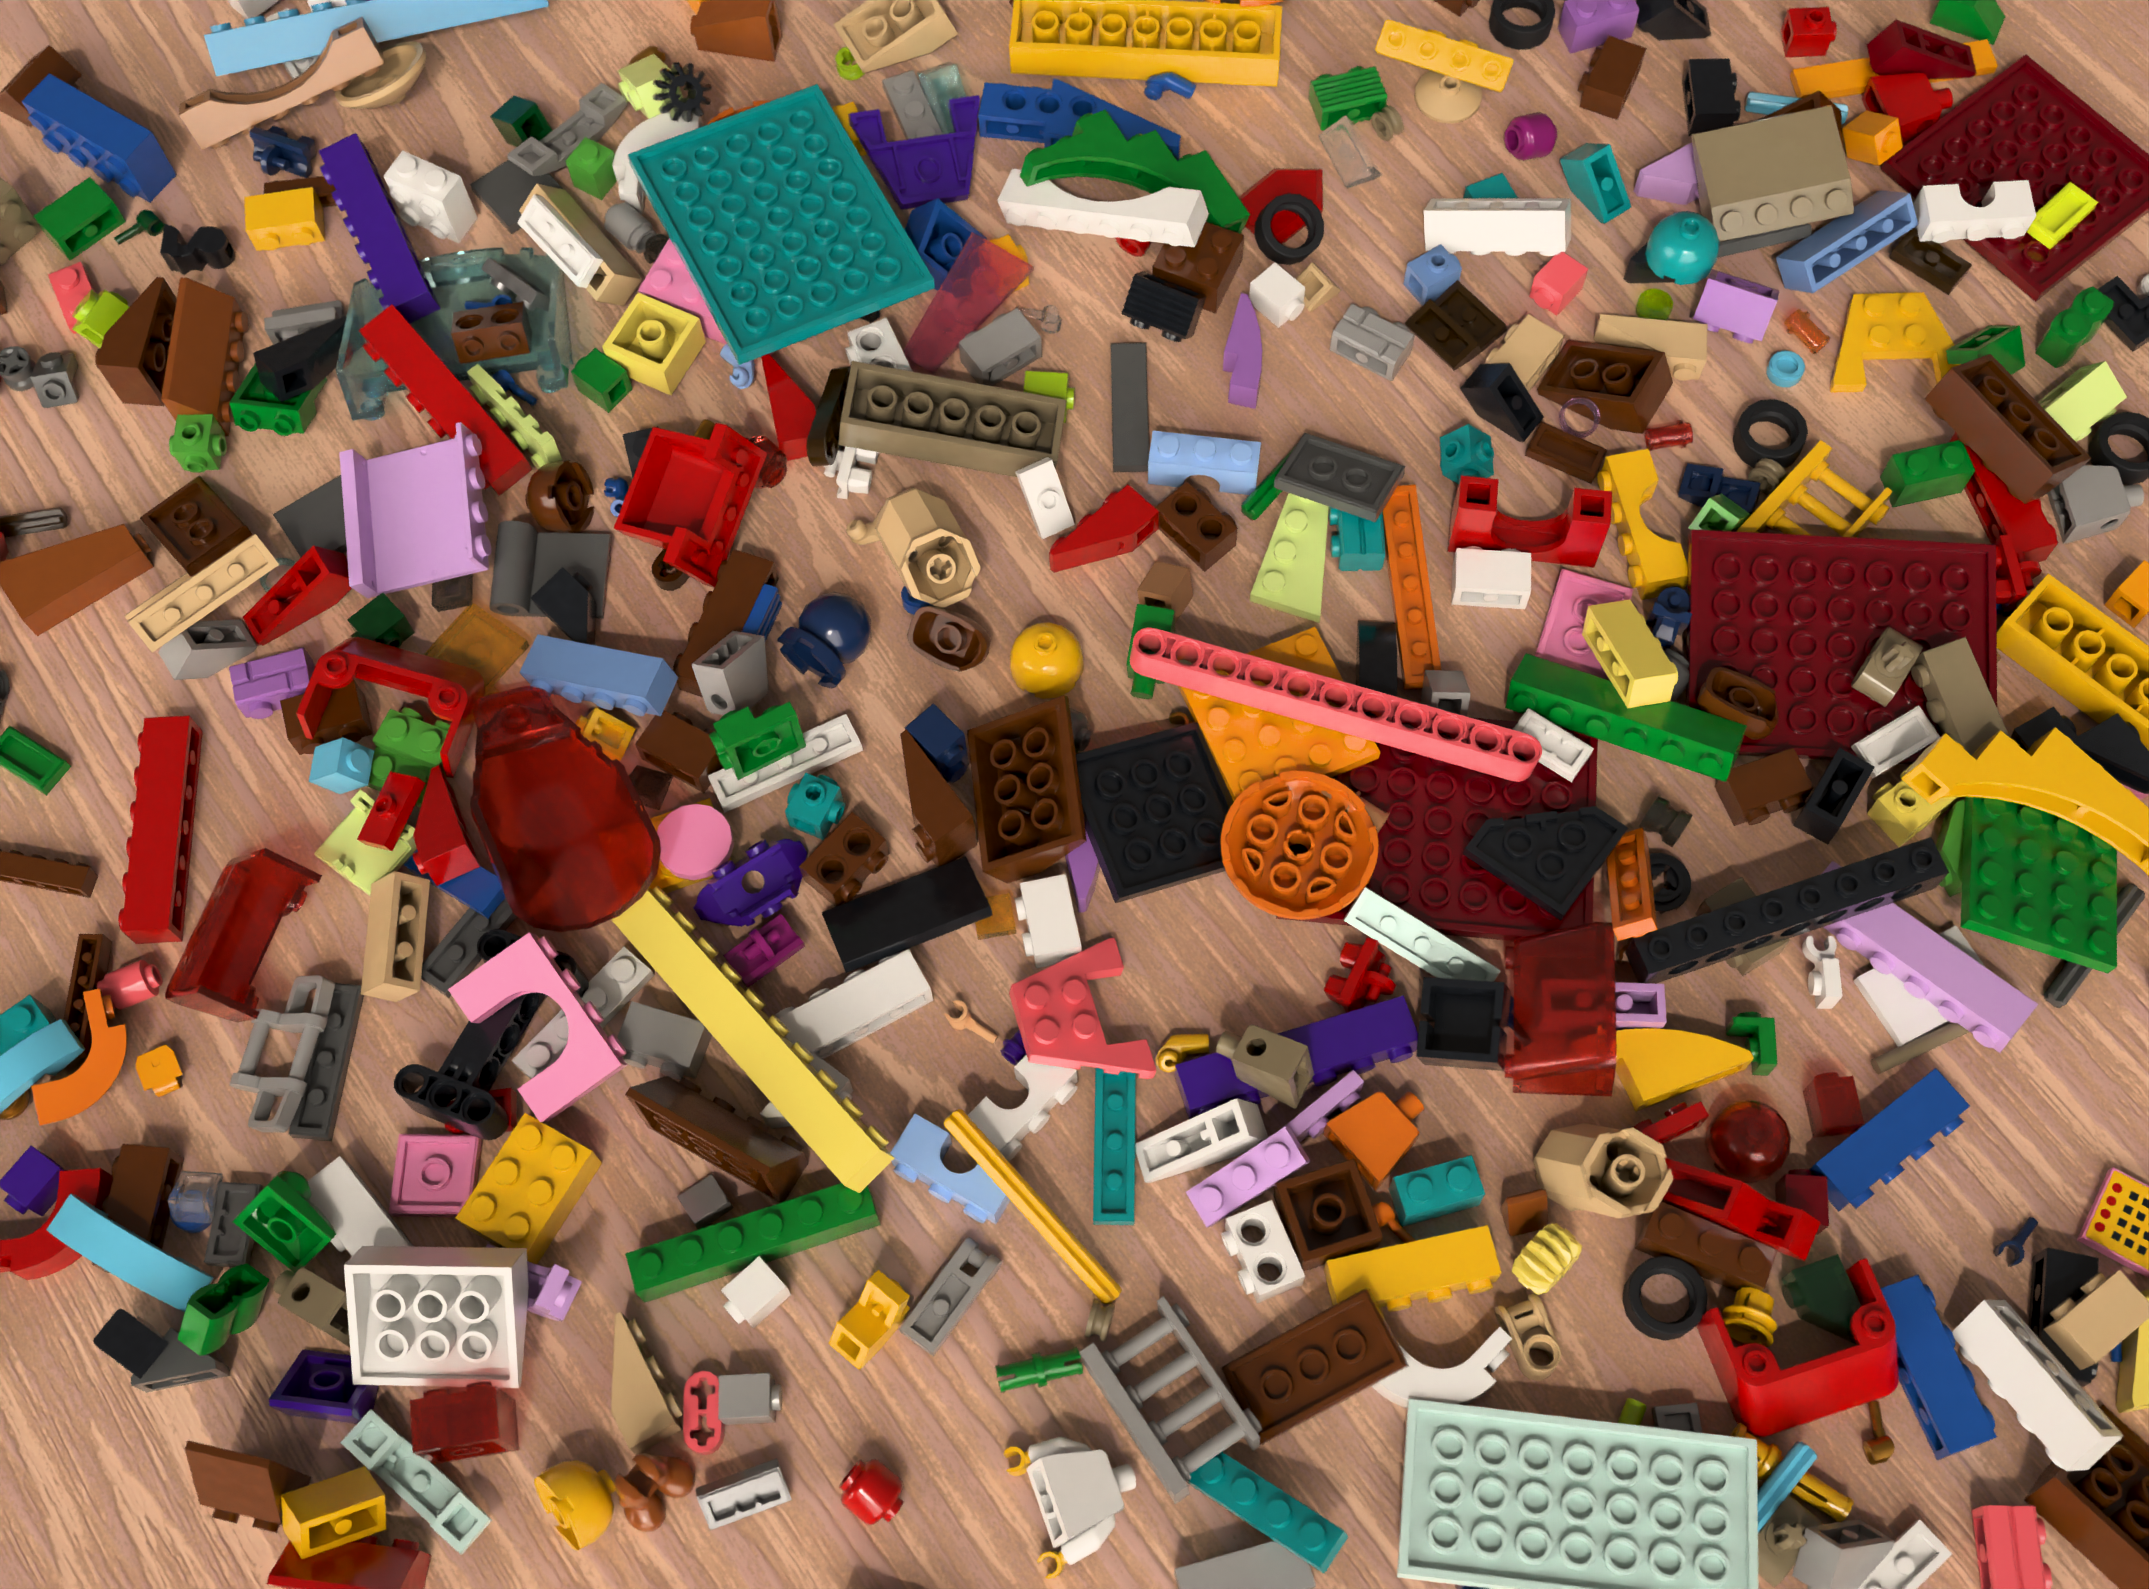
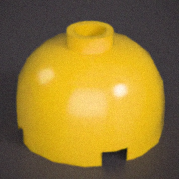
[1010,622,1084,699]
[534,1460,616,1551]

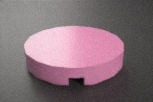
[655,804,734,880]

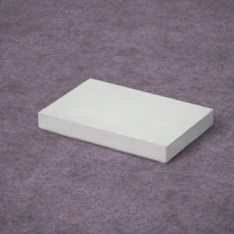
[1854,926,1985,1047]

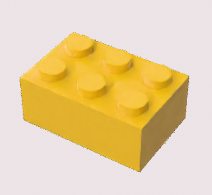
[456,1113,602,1264]

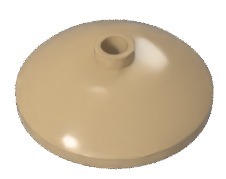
[335,41,426,109]

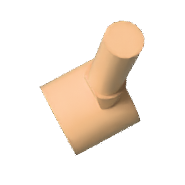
[945,1000,998,1044]

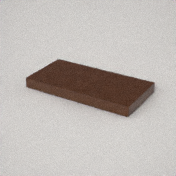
[1221,1288,1409,1445]

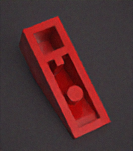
[761,354,816,462]
[243,545,352,646]
[412,765,480,886]

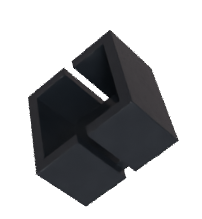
[1416,977,1511,1071]

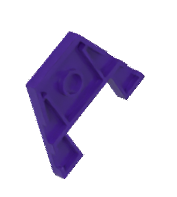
[848,95,980,210]

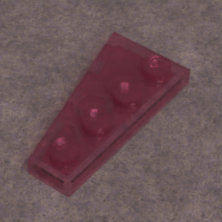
[903,232,1034,374]

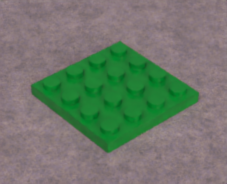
[1960,797,2117,974]

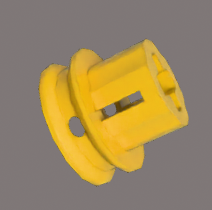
[1722,1287,1777,1347]

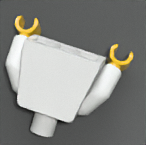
[1003,1437,1136,1579]

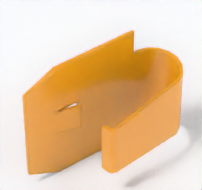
[135,1044,183,1097]

